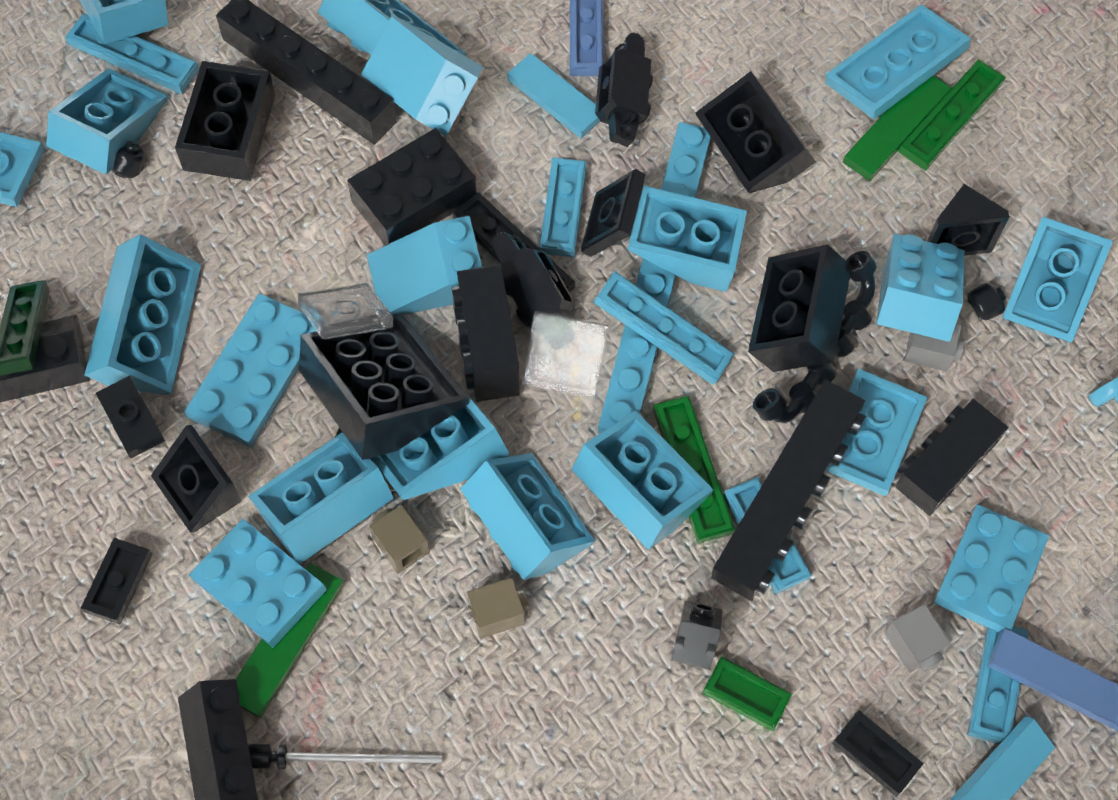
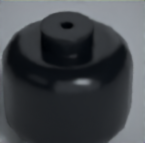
[112,141,146,178]
[967,283,1006,320]

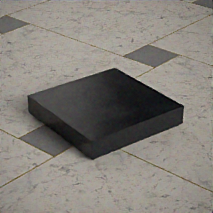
[581,169,646,257]

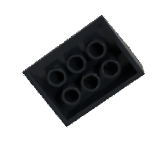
[299,313,470,460]

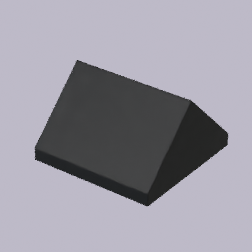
[927,184,1010,256]
[151,425,242,533]

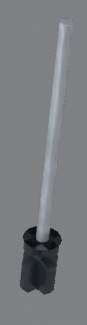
[248,744,442,769]

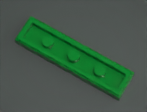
[898,59,1006,171]
[842,76,952,181]
[653,395,735,544]
[236,563,344,719]

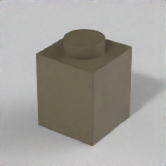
[369,504,430,574]
[467,577,530,639]

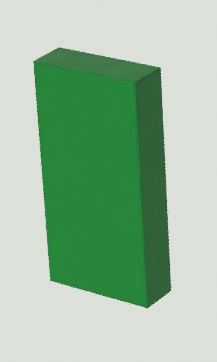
[702,657,792,732]

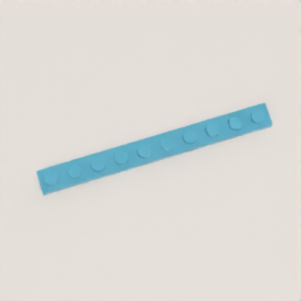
[598,122,711,433]

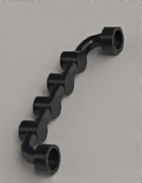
[753,251,877,423]

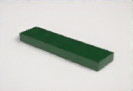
[0,280,50,376]

